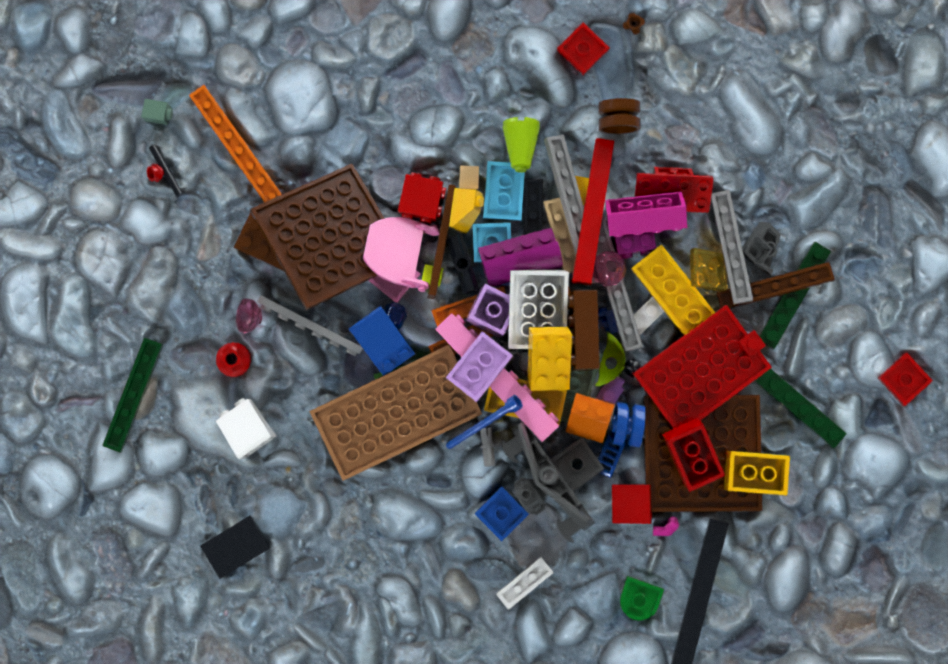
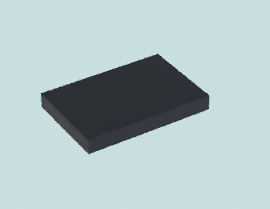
[200,515,270,579]

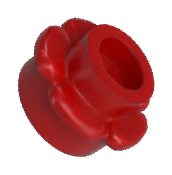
[146,164,164,182]

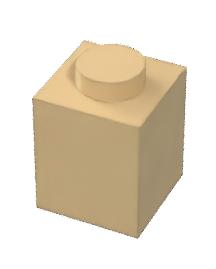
[459,166,479,190]

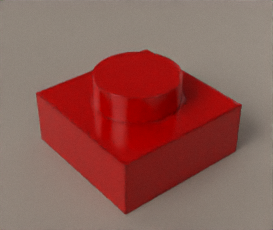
[737,330,766,357]

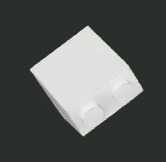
[216,398,277,459]

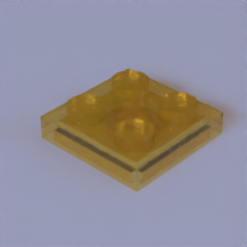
[690,248,727,292]

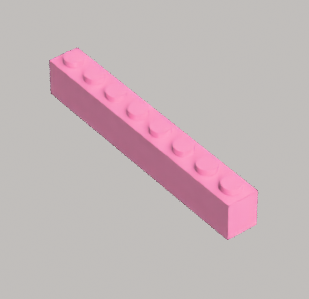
[435,314,559,442]

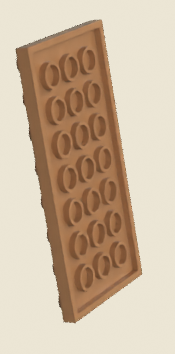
[309,345,482,481]

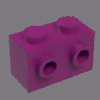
[613,232,656,259]

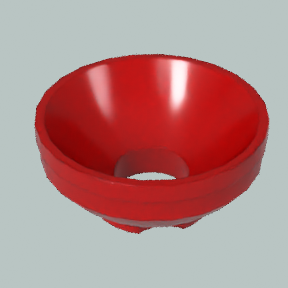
[216,342,251,377]

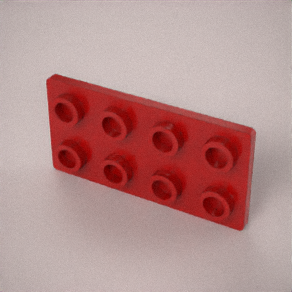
[634,167,713,213]

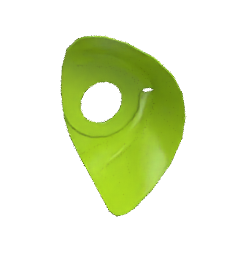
[595,333,625,386]

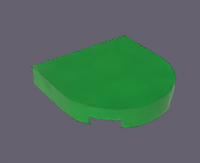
[620,576,664,621]

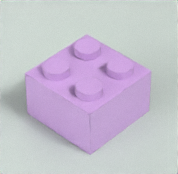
[465,284,510,338]

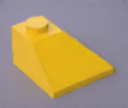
[449,188,484,234]

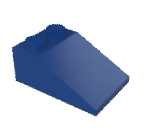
[349,306,415,376]

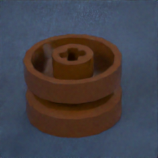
[598,98,641,134]

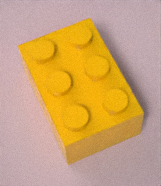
[527,327,572,391]
[724,451,790,495]

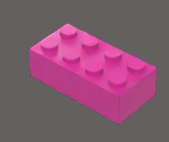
[605,192,687,237]

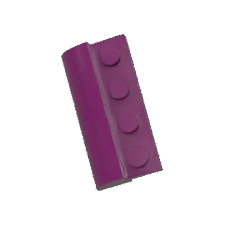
[478,227,563,287]

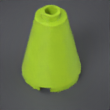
[502,117,540,173]

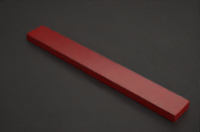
[572,138,615,286]

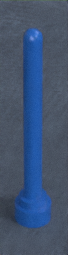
[446,395,523,449]

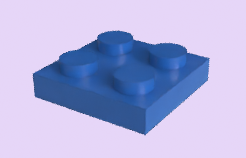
[474,486,529,542]

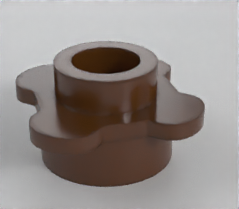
[623,13,645,35]

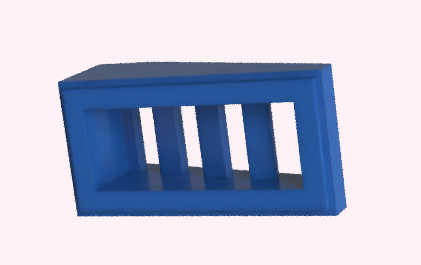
[597,435,625,478]

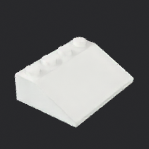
[508,270,569,349]

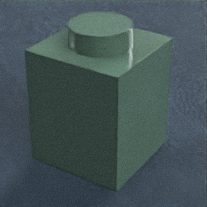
[141,99,173,125]

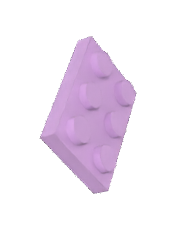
[446,332,513,402]

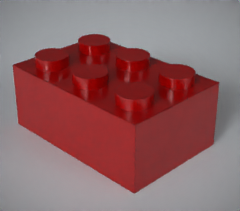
[662,418,725,492]

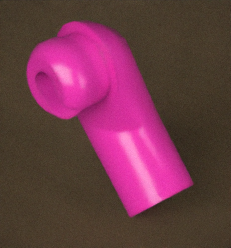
[652,516,679,536]

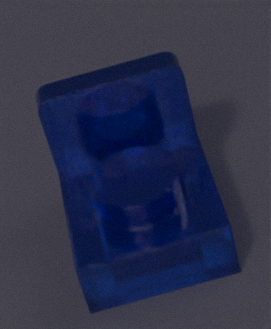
[598,307,618,334]

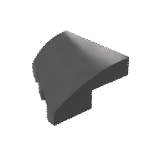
[742,222,781,275]

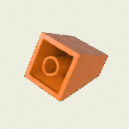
[566,393,614,444]

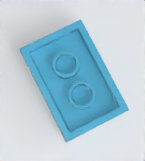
[483,161,525,221]

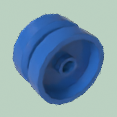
[611,402,645,448]

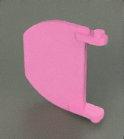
[363,217,439,292]

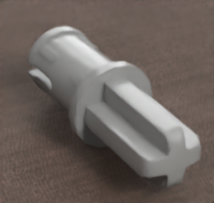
[480,428,495,467]

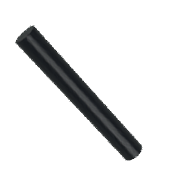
[149,145,183,197]

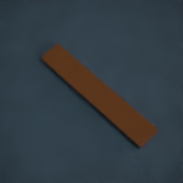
[427,184,456,300]
[716,262,835,309]

